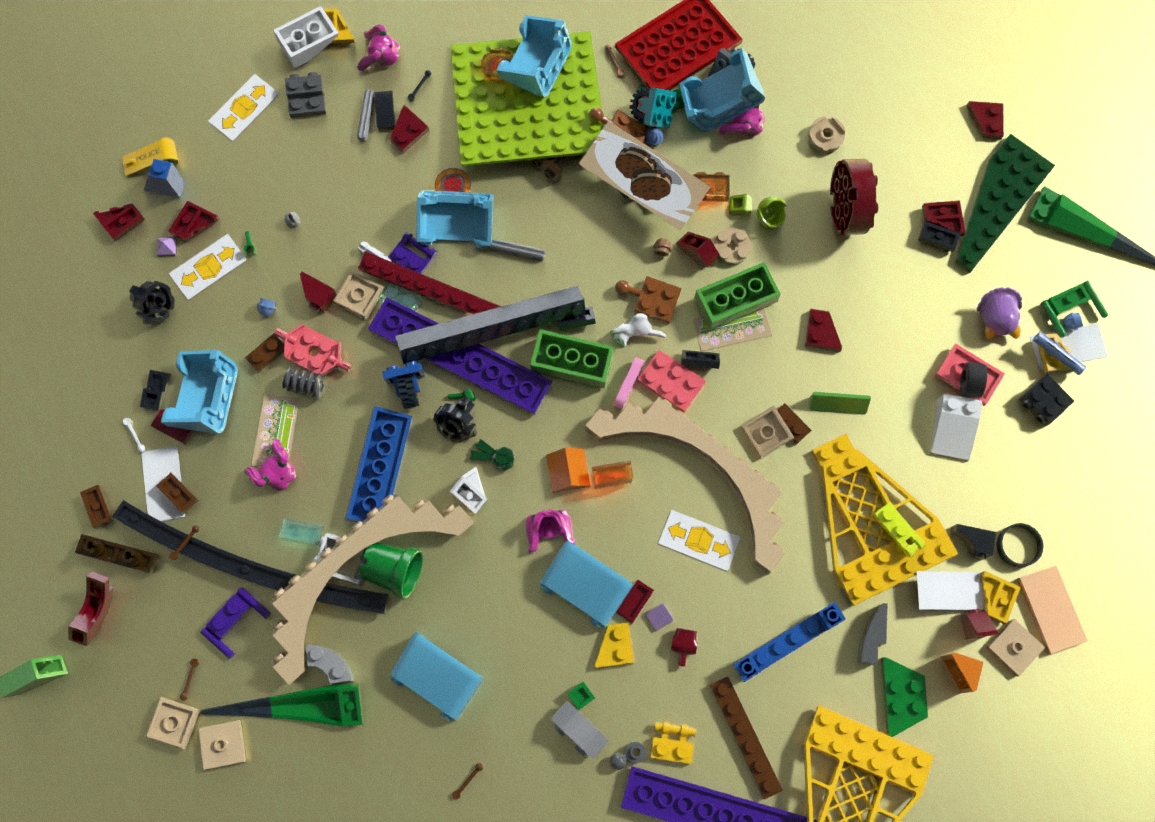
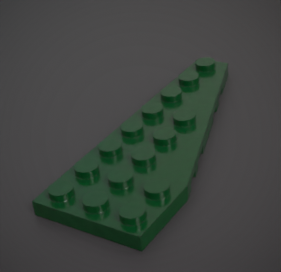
[955,134,1055,273]

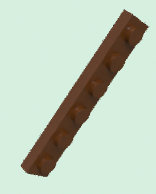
[709,676,783,799]

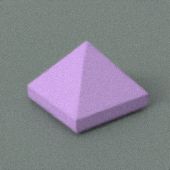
[157,237,176,256]

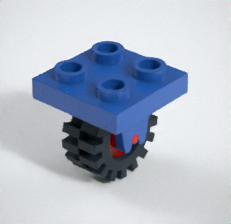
[382,361,425,409]

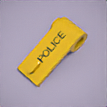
[122,138,178,177]

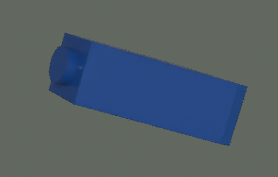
[144,159,185,198]

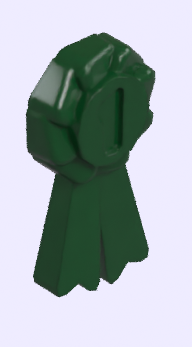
[469,439,516,471]

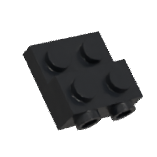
[1019,373,1074,427]

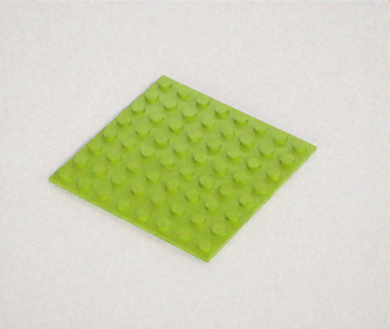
[450,31,604,166]

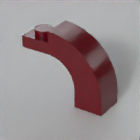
[68,571,113,646]

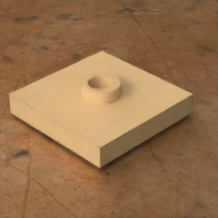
[333,270,385,320]
[741,405,795,458]
[987,619,1045,676]
[145,697,200,749]
[199,720,246,770]

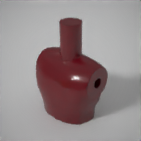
[671,628,698,667]

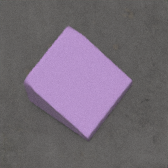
[645,603,673,631]

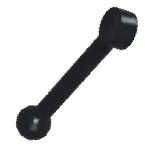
[408,70,432,102]

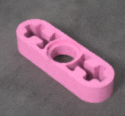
[613,357,644,410]

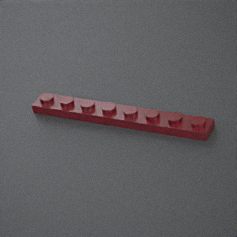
[358,251,502,314]

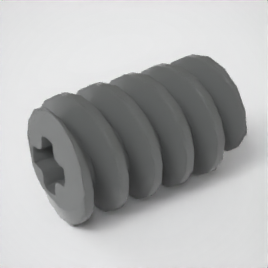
[282,367,326,399]

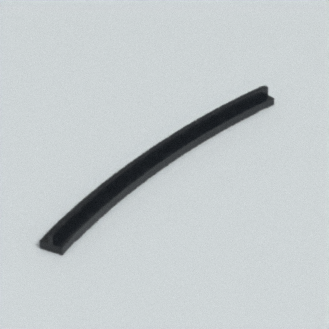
[112,500,389,614]

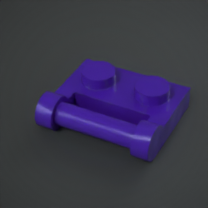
[388,231,438,274]

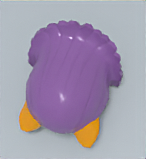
[977,287,1022,339]

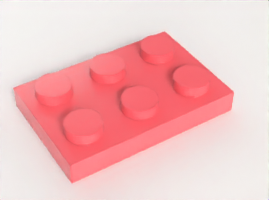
[935,343,1005,406]
[637,350,706,413]

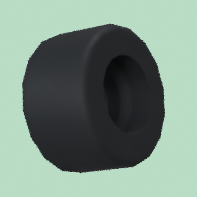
[960,362,988,398]

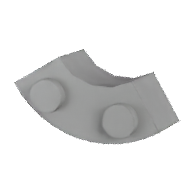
[306,645,354,684]
[551,701,609,759]

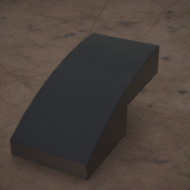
[374,91,396,128]
[140,370,171,411]

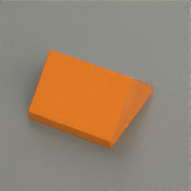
[546,448,590,493]
[940,653,983,693]

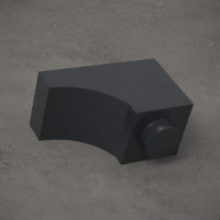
[950,524,996,560]

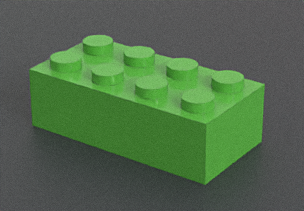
[694,262,781,330]
[530,329,614,389]

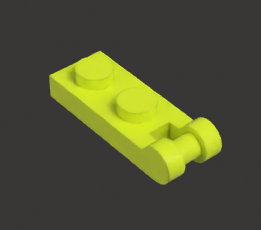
[873,502,926,558]

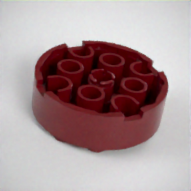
[830,159,879,235]

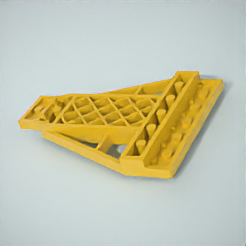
[811,434,958,606]
[802,706,934,822]

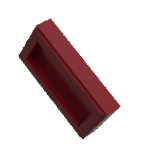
[616,580,654,624]

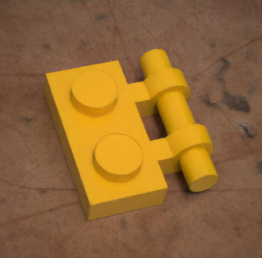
[650,722,696,764]

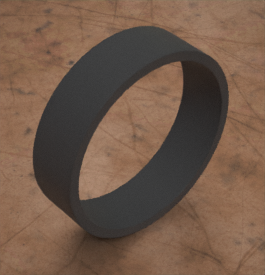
[996,523,1044,568]

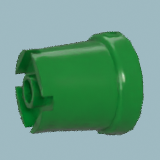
[360,542,423,600]

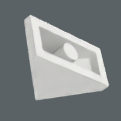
[450,467,487,514]

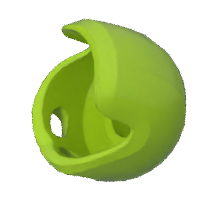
[757,196,787,228]

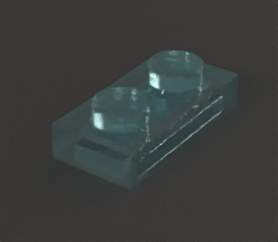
[380,282,423,312]
[280,518,324,546]

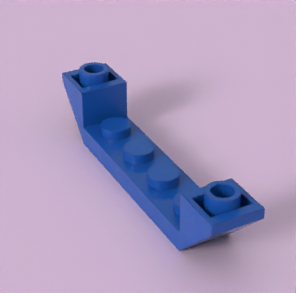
[733,602,846,682]

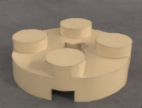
[808,117,845,154]
[714,228,751,265]

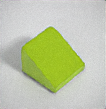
[729,194,752,216]

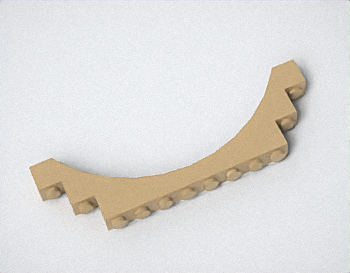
[585,397,785,574]
[272,494,474,685]

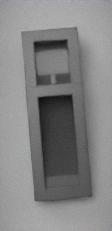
[857,603,888,665]

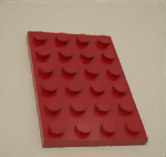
[615,0,743,90]

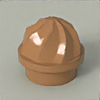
[653,238,672,257]

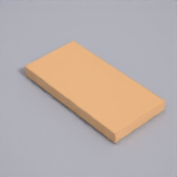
[1018,566,1088,654]

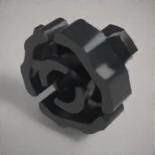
[129,281,175,325]
[433,398,477,443]

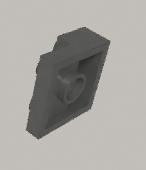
[285,72,326,118]

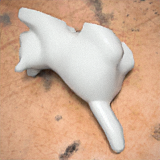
[610,313,666,347]

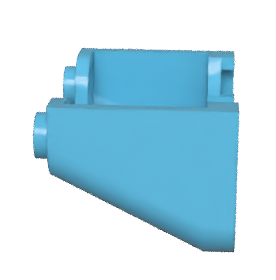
[497,15,572,97]
[679,48,765,131]
[416,190,494,248]
[161,350,238,433]
[540,540,633,628]
[390,632,484,721]

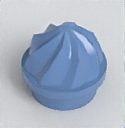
[645,128,663,146]
[257,298,276,316]
[1063,312,1083,331]

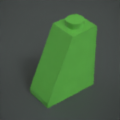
[0,655,68,698]

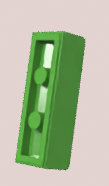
[809,392,871,414]

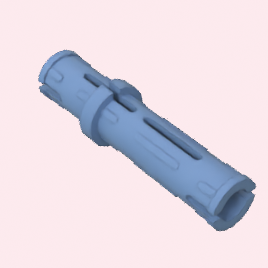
[1032,332,1086,375]

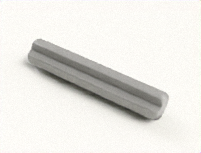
[357,90,375,141]
[491,239,545,261]

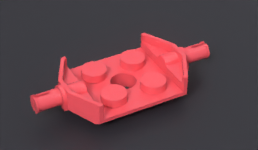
[274,324,352,377]

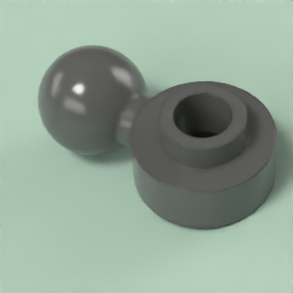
[610,742,646,770]

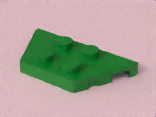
[881,657,928,737]

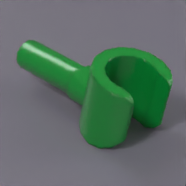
[244,231,257,255]
[448,389,476,402]

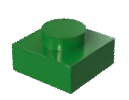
[567,681,595,710]

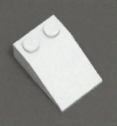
[273,6,339,69]
[930,393,982,461]

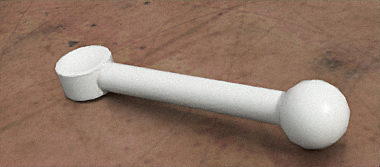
[123,418,145,452]

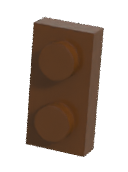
[245,333,285,373]
[777,403,812,444]
[156,472,199,514]
[80,484,114,529]

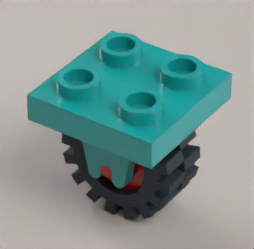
[629,87,677,128]

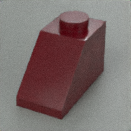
[676,231,720,267]
[300,271,337,313]
[961,609,998,640]

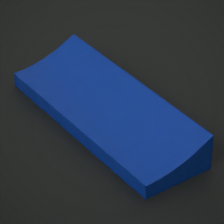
[344,406,412,522]

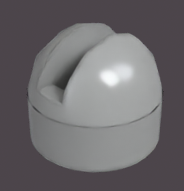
[284,212,300,228]

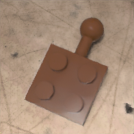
[589,107,648,143]
[615,276,682,324]

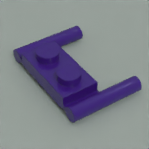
[200,587,271,659]

